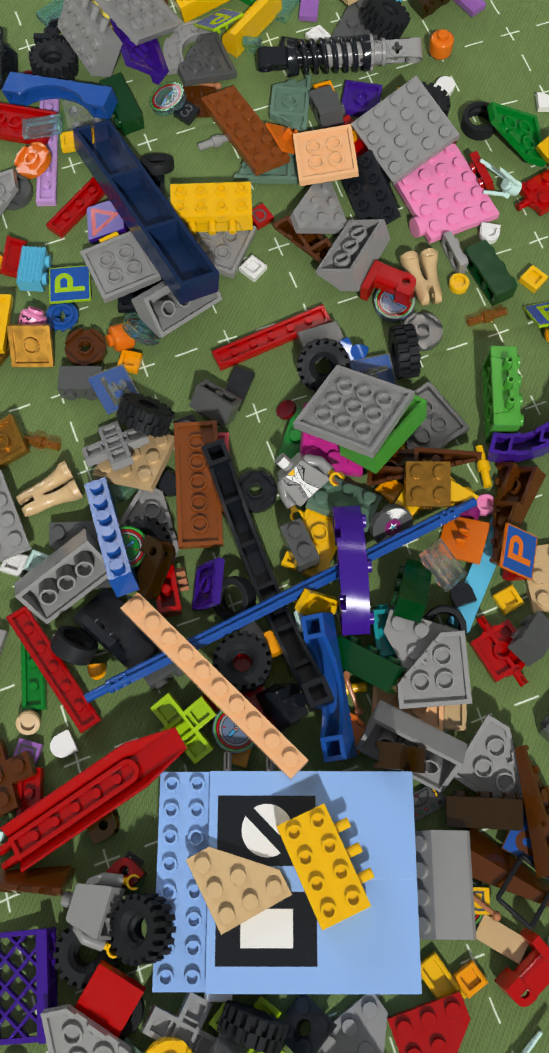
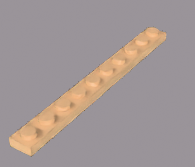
[121,592,308,780]

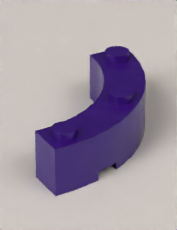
[487,421,549,462]
[332,506,374,635]

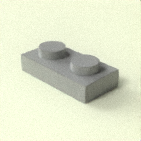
[441,231,468,274]

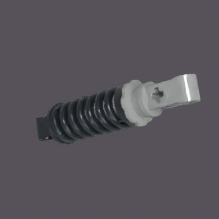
[256,34,423,78]

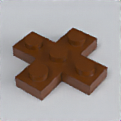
[0,738,37,817]

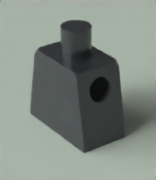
[255,683,308,732]

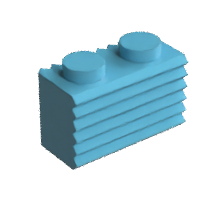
[16,245,52,292]

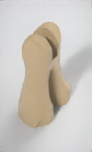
[400,248,442,306]
[16,461,84,517]

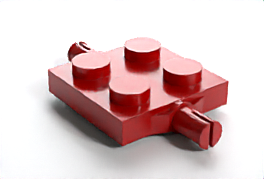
[515,169,549,216]
[469,615,529,687]

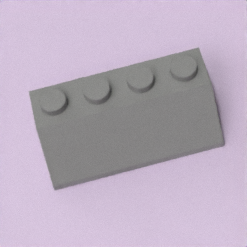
[316,219,391,292]
[131,280,223,338]
[14,528,108,625]
[356,700,467,793]
[415,830,476,940]

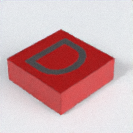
[252,203,274,230]

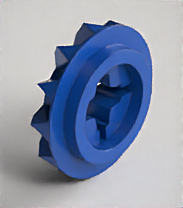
[46,303,79,332]

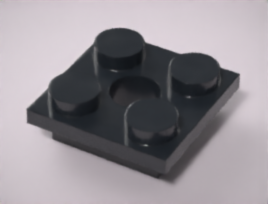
[281,994,337,1053]

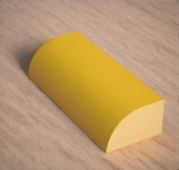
[222,0,282,58]

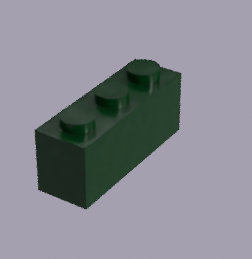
[99,73,145,136]
[463,239,518,307]
[390,558,433,623]
[338,635,407,694]

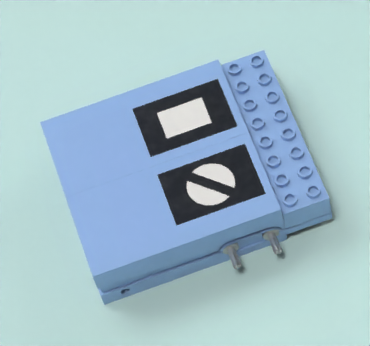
[152,752,422,994]

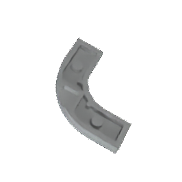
[163,20,212,75]

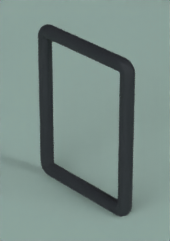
[496,854,549,930]

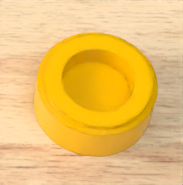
[448,273,470,294]

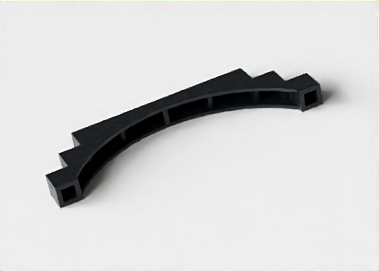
[201,438,334,713]

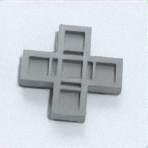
[81,421,150,471]
[141,992,217,1053]

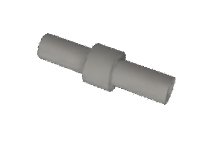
[197,134,229,151]

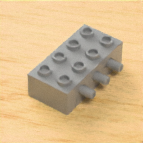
[57,0,123,77]

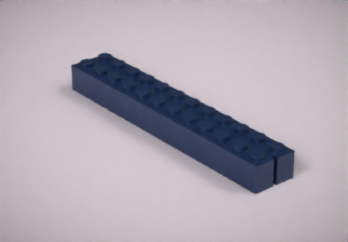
[73,120,219,304]

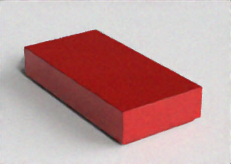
[0,236,27,278]

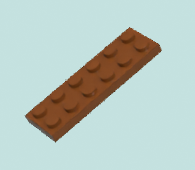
[201,85,290,176]
[174,421,224,549]

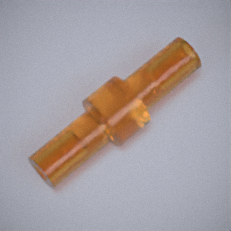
[467,307,508,327]
[23,434,61,451]

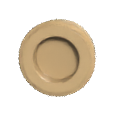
[16,710,41,735]

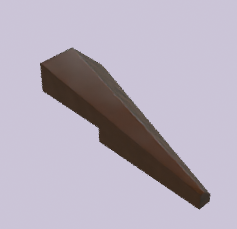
[272,215,332,264]
[367,447,482,486]
[489,462,546,566]
[515,745,549,878]
[468,828,549,907]
[0,865,75,897]

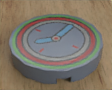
[374,290,415,322]
[213,711,254,753]

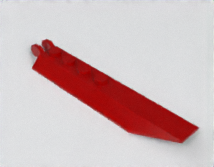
[0,727,187,873]

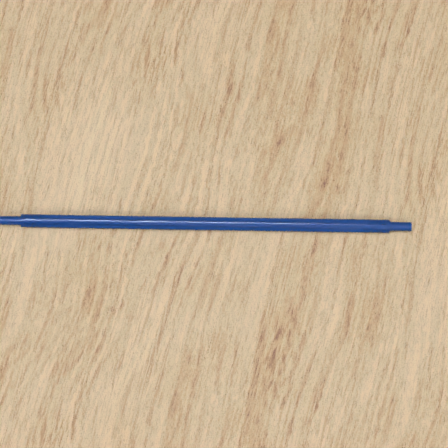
[83,498,477,703]

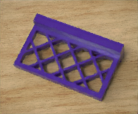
[109,17,169,85]
[0,927,58,1045]

